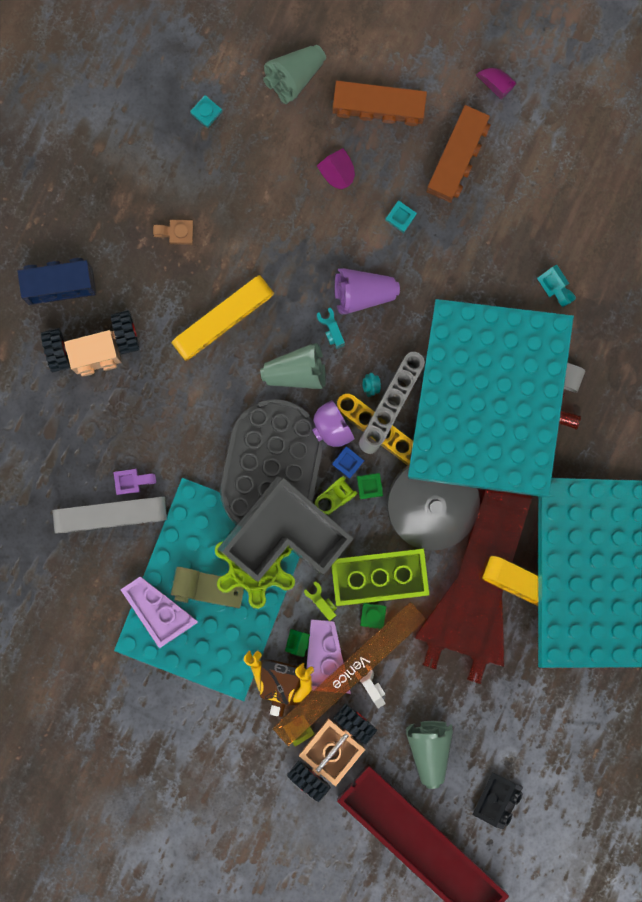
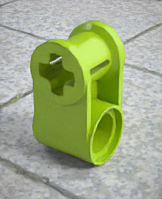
[314,476,358,516]

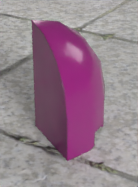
[476,68,517,100]
[317,148,355,189]

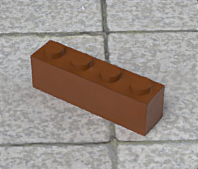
[333,81,427,126]
[426,105,491,203]

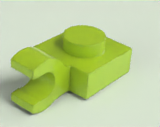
[304,582,337,621]

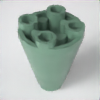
[263,45,326,104]

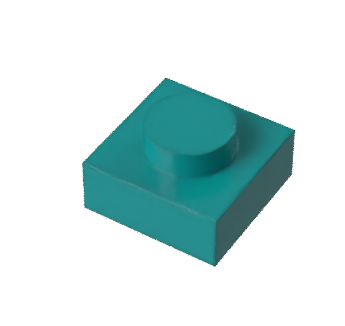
[190,95,222,128]
[385,200,417,233]

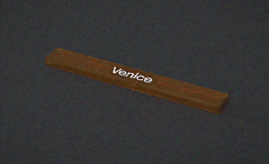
[272,602,426,746]

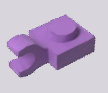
[114,469,156,495]

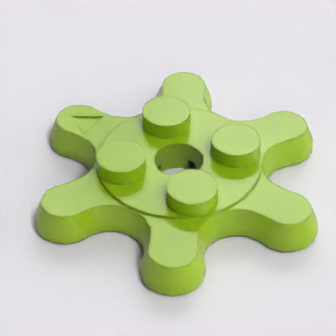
[215,542,295,609]

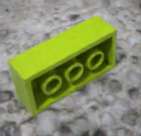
[331,549,429,606]

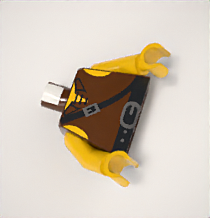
[244,651,314,717]

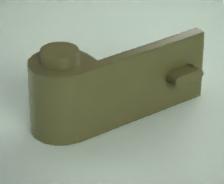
[171,567,244,609]

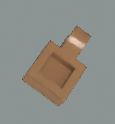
[153,220,193,245]

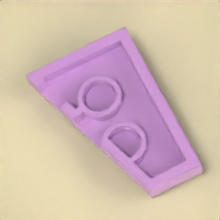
[121,577,199,648]
[306,619,351,694]

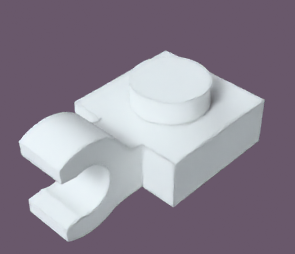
[355,664,386,708]

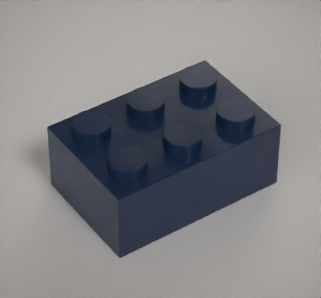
[17,258,96,305]

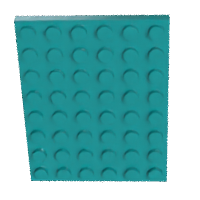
[408,299,574,498]
[114,478,300,701]
[538,478,642,668]

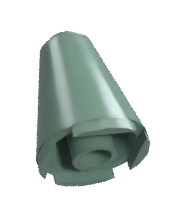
[260,343,326,389]
[406,721,453,789]

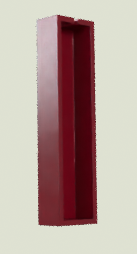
[337,764,509,902]

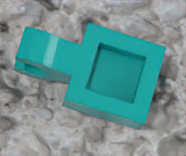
[537,265,576,307]
[317,308,345,349]

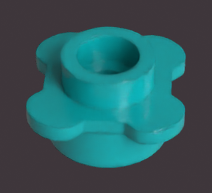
[362,373,381,397]

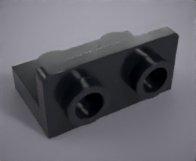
[472,772,523,829]

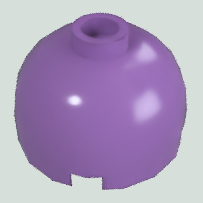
[312,400,355,447]

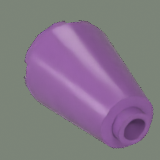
[335,268,400,315]

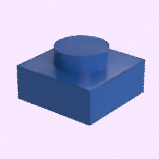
[332,446,364,479]

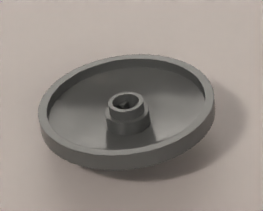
[387,465,480,550]

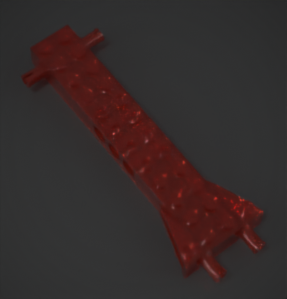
[413,392,581,684]

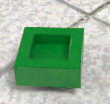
[357,473,383,500]
[360,603,386,629]
[285,629,310,657]

